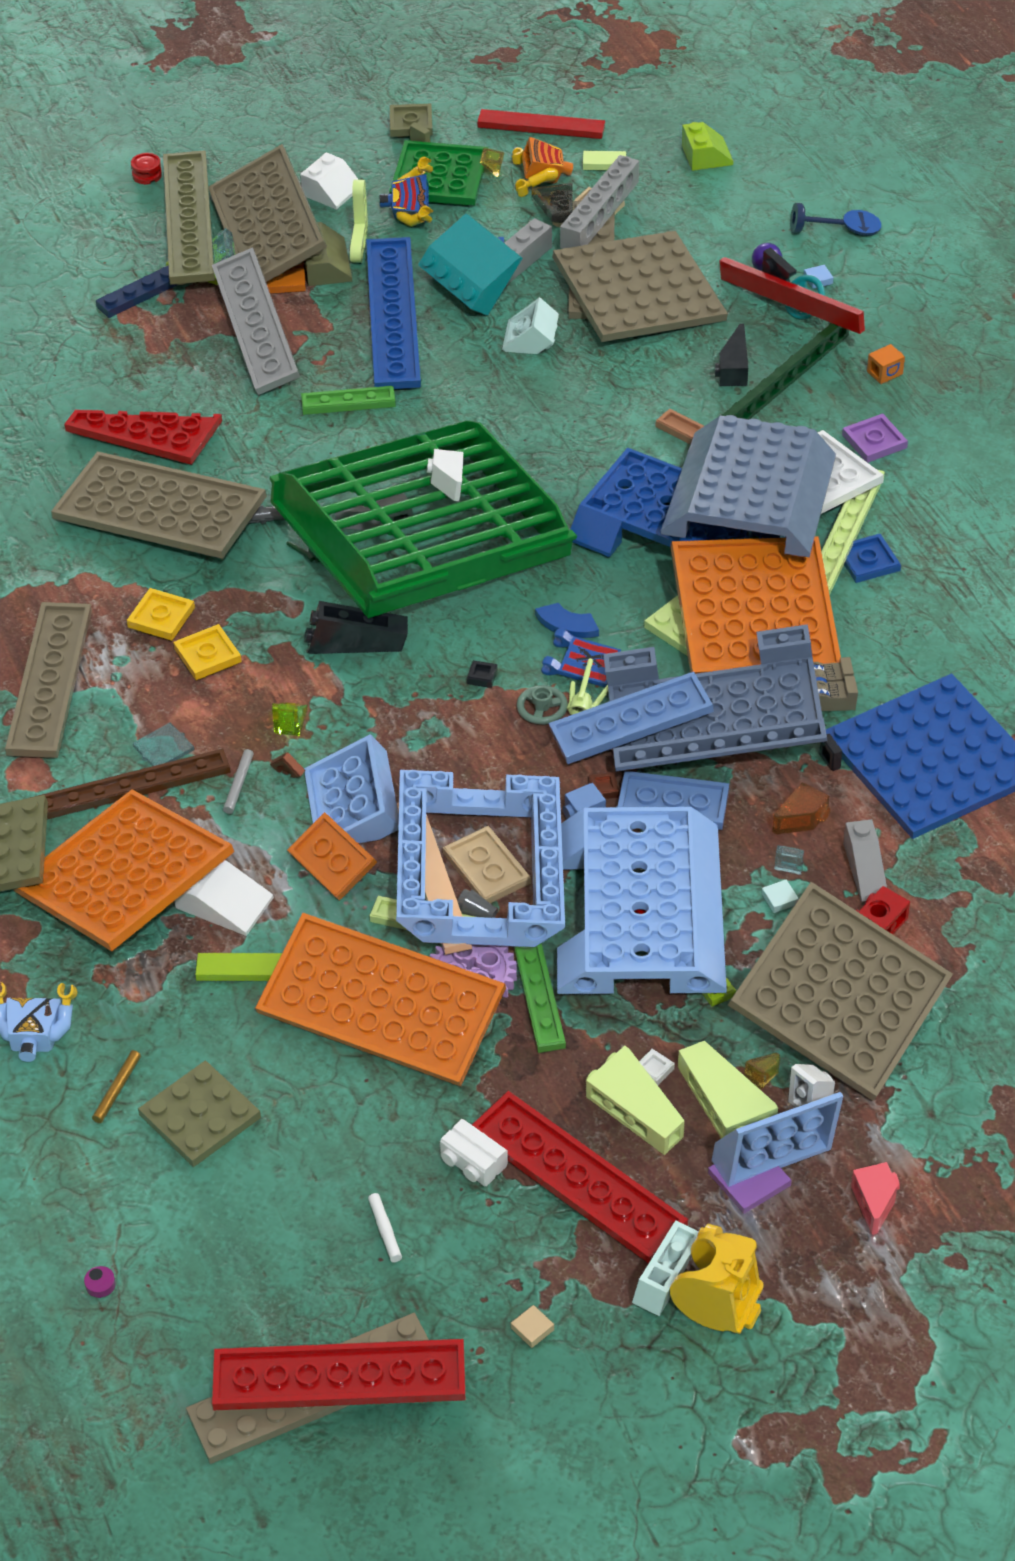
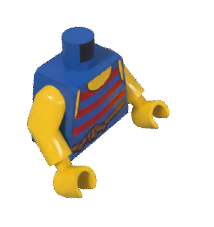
[379,157,434,227]

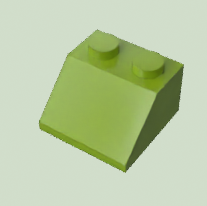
[682,122,734,171]

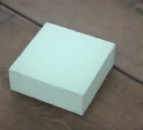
[762,879,799,913]

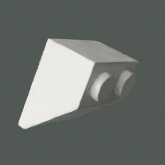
[300,152,358,210]

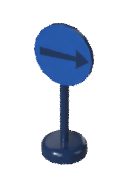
[790,203,882,235]

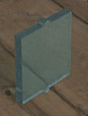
[133,723,195,766]

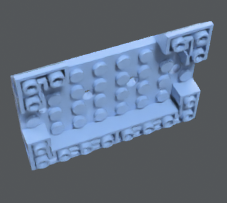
[557,807,727,994]

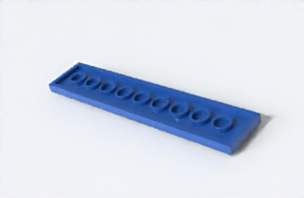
[366,237,421,389]

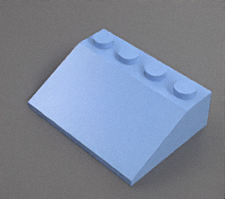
[304,734,399,843]
[712,1092,843,1187]

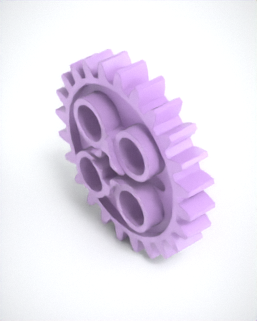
[430,944,517,1004]

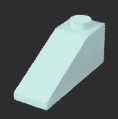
[632,1220,699,1316]

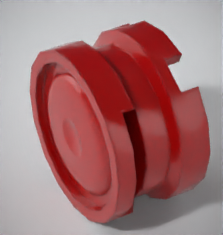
[131,153,162,185]

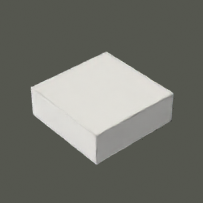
[639,1049,675,1086]

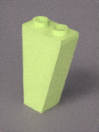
[678,1041,778,1138]
[586,1046,684,1155]

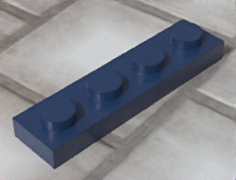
[96,265,179,318]

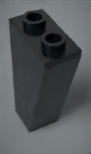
[304,601,408,654]

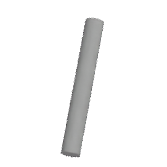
[223,749,254,814]

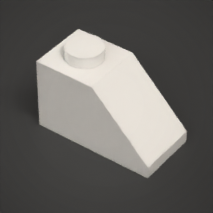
[427,449,463,501]
[788,1064,835,1107]

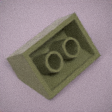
[304,222,352,286]

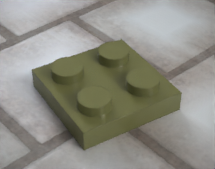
[390,103,433,137]

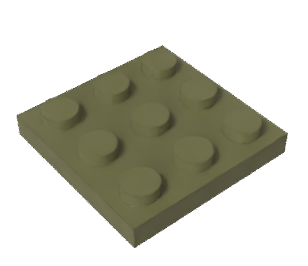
[138,1060,261,1168]

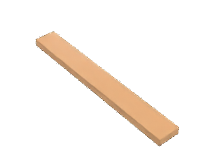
[397,802,472,955]

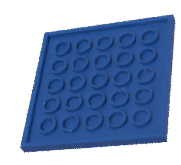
[826,673,1015,839]

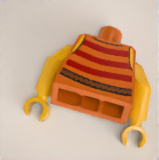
[512,137,573,197]

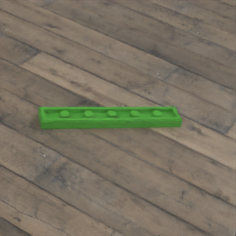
[513,943,566,1053]

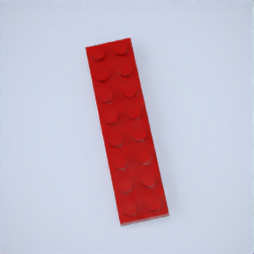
[472,1091,688,1264]
[212,1339,466,1411]

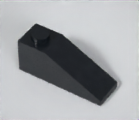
[714,323,748,386]

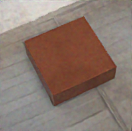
[589,772,619,799]

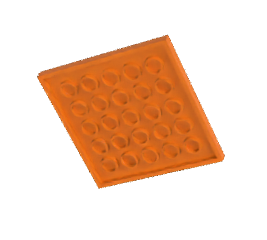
[671,536,841,674]
[13,789,234,951]

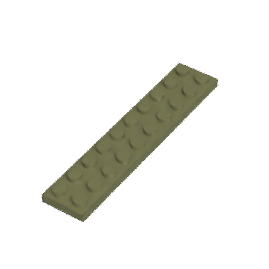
[163,150,215,285]

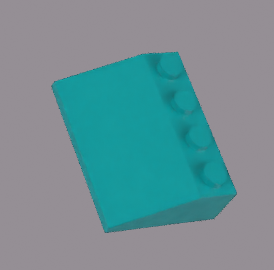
[418,214,523,315]

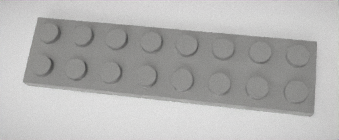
[212,247,300,395]

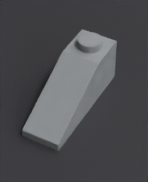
[843,819,887,905]

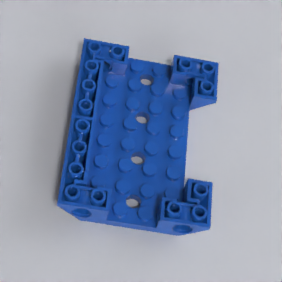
[570,448,787,557]

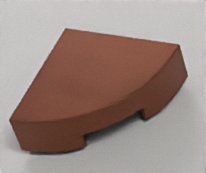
[270,752,306,778]

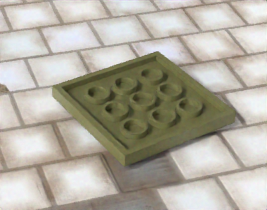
[0,795,48,891]

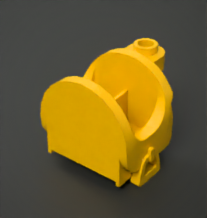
[670,1224,764,1334]

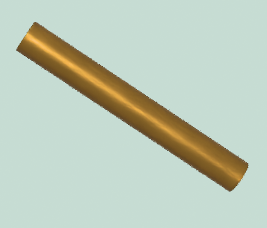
[92,1050,141,1123]

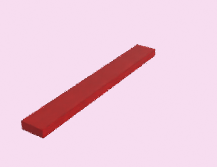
[719,257,865,334]

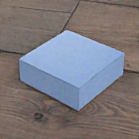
[804,265,833,289]

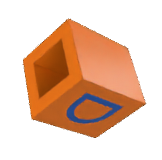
[867,344,905,384]

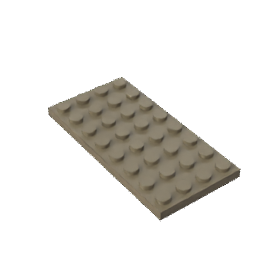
[208,144,327,282]
[51,451,267,559]

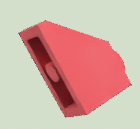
[851,1162,900,1235]

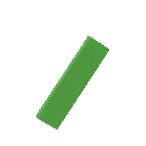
[301,386,396,415]

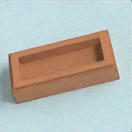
[656,409,704,445]

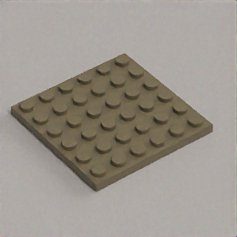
[552,231,728,342]
[728,882,953,1101]

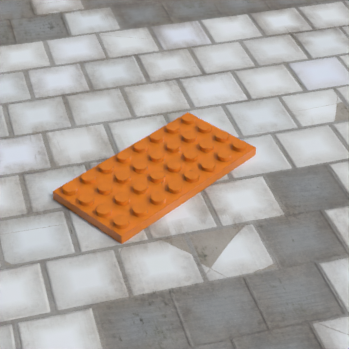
[255,913,506,1087]

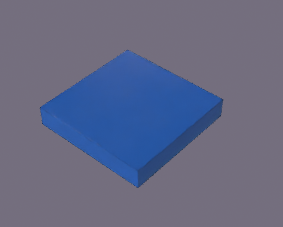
[844,534,901,583]

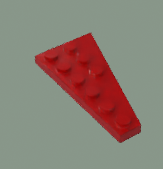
[64,410,222,465]

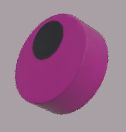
[84,1266,116,1298]

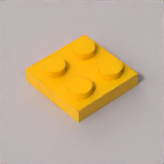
[127,588,195,641]
[173,624,242,680]

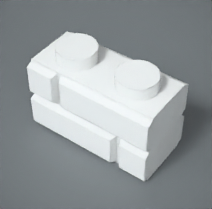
[440,1119,508,1186]

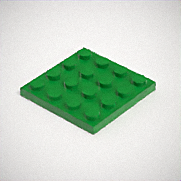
[389,140,489,206]

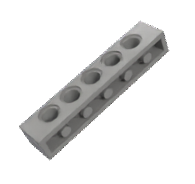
[560,155,639,249]

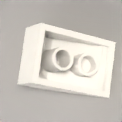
[175,860,274,936]

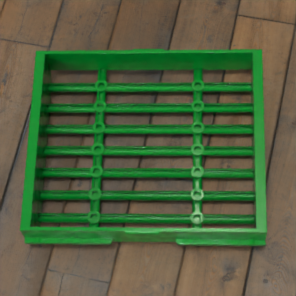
[270,420,577,618]

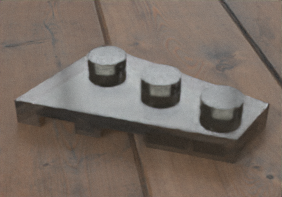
[532,183,573,223]

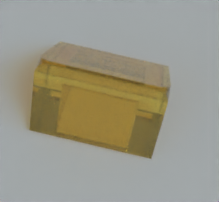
[480,148,504,177]
[744,1052,780,1089]

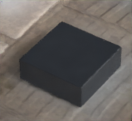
[467,660,498,688]
[819,733,842,771]

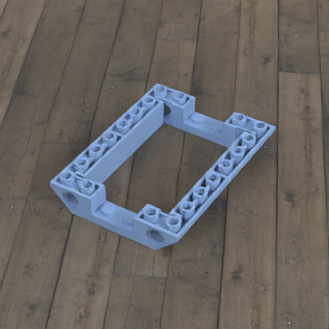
[396,770,565,947]

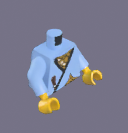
[0,982,77,1062]

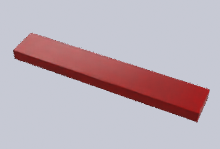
[477,109,605,139]

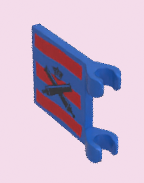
[541,628,621,687]

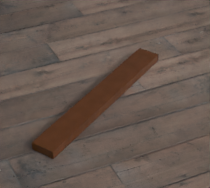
[30,748,231,820]

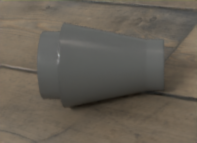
[457,889,498,918]

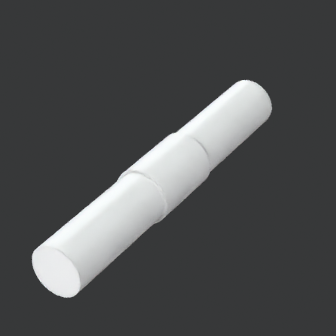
[368,1193,402,1262]

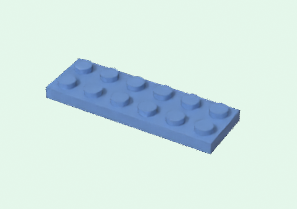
[549,672,714,764]

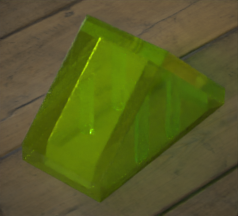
[272,702,308,736]

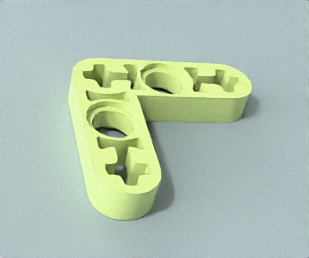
[350,180,368,263]

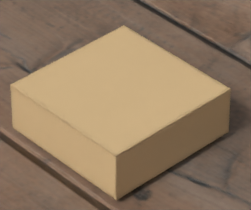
[511,1305,554,1348]

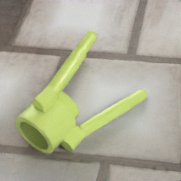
[567,658,609,715]

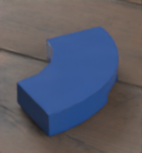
[535,603,599,638]

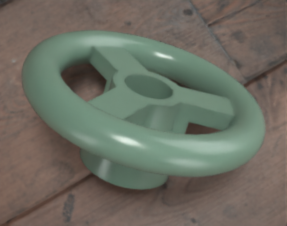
[517,685,568,725]

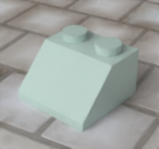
[502,297,559,354]

